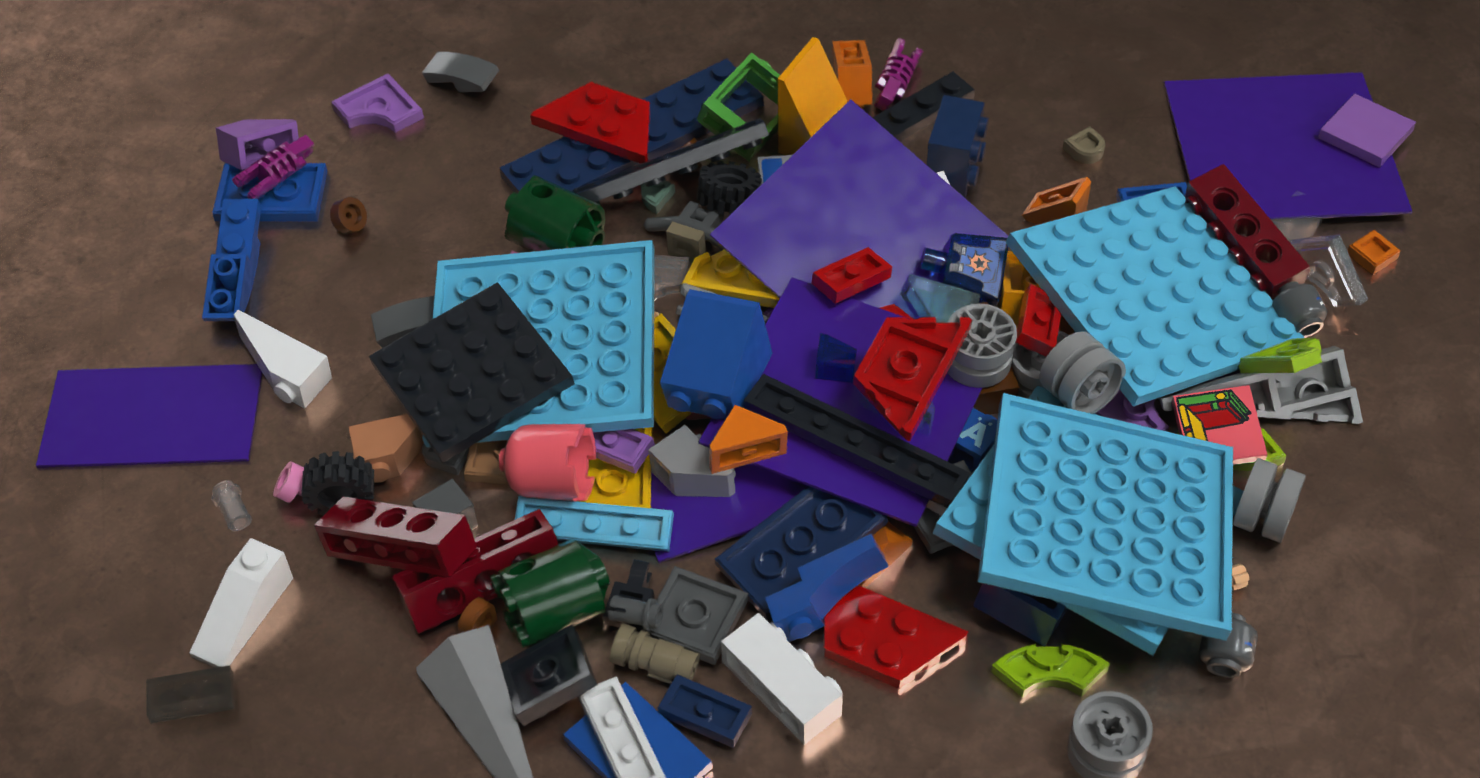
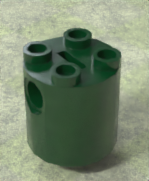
[504,175,606,252]
[490,539,610,648]

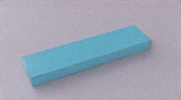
[515,496,674,552]

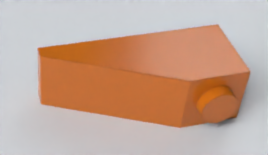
[832,40,872,109]

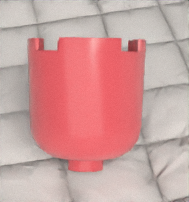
[499,424,596,501]

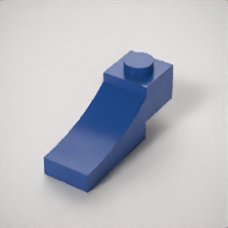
[765,534,889,642]

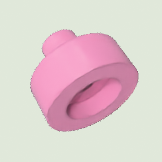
[273,461,304,503]

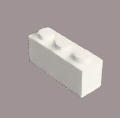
[721,613,843,745]

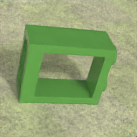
[696,52,780,162]

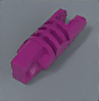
[874,38,923,111]
[232,135,314,199]

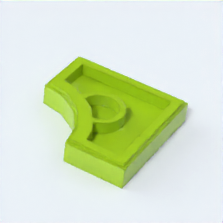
[1239,338,1322,373]

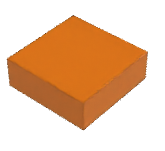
[1347,230,1401,275]

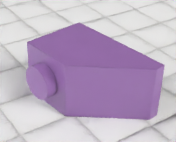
[216,119,299,170]

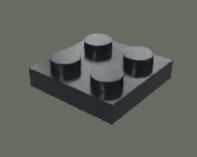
[500,624,598,726]

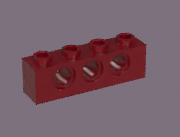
[1185,164,1310,300]
[314,497,477,577]
[392,509,559,633]

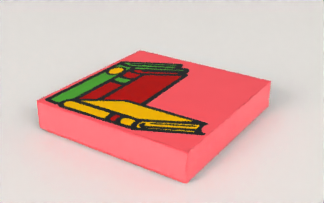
[1172,385,1268,465]

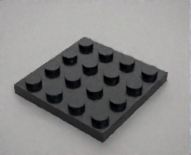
[369,282,575,463]

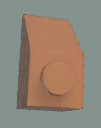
[349,413,424,483]

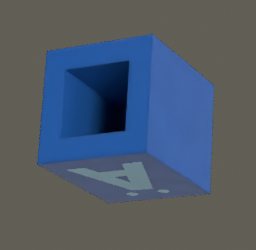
[948,408,997,474]

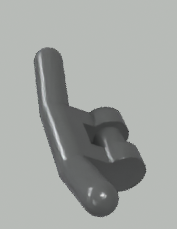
[644,201,724,251]

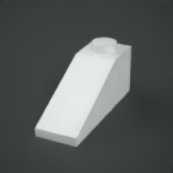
[234,310,332,409]
[190,538,293,672]

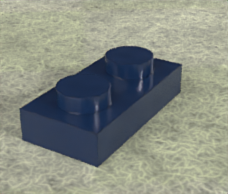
[658,674,752,748]

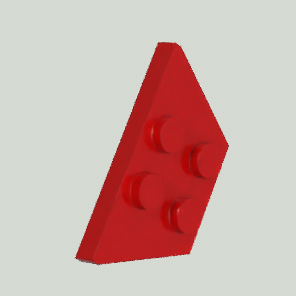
[530,82,651,164]
[853,317,972,441]
[824,585,969,689]

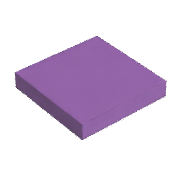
[1318,94,1416,167]

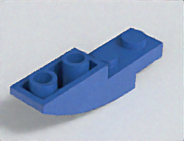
[202,199,261,321]

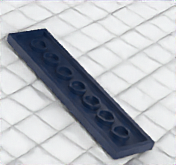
[499,58,764,193]

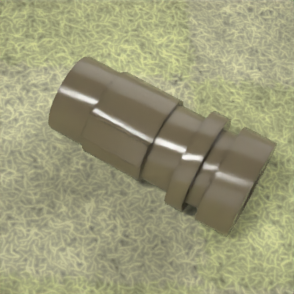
[609,623,700,684]

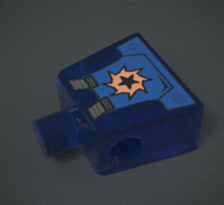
[920,233,1008,307]

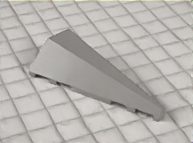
[1159,346,1363,424]
[416,625,533,778]

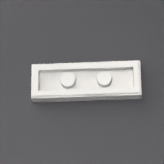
[579,676,666,778]

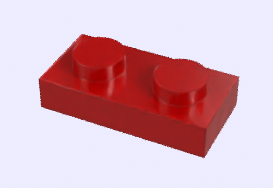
[811,247,892,304]
[1016,284,1061,357]

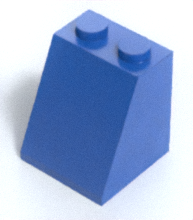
[660,289,773,419]

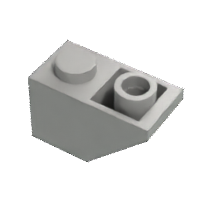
[648,425,736,497]

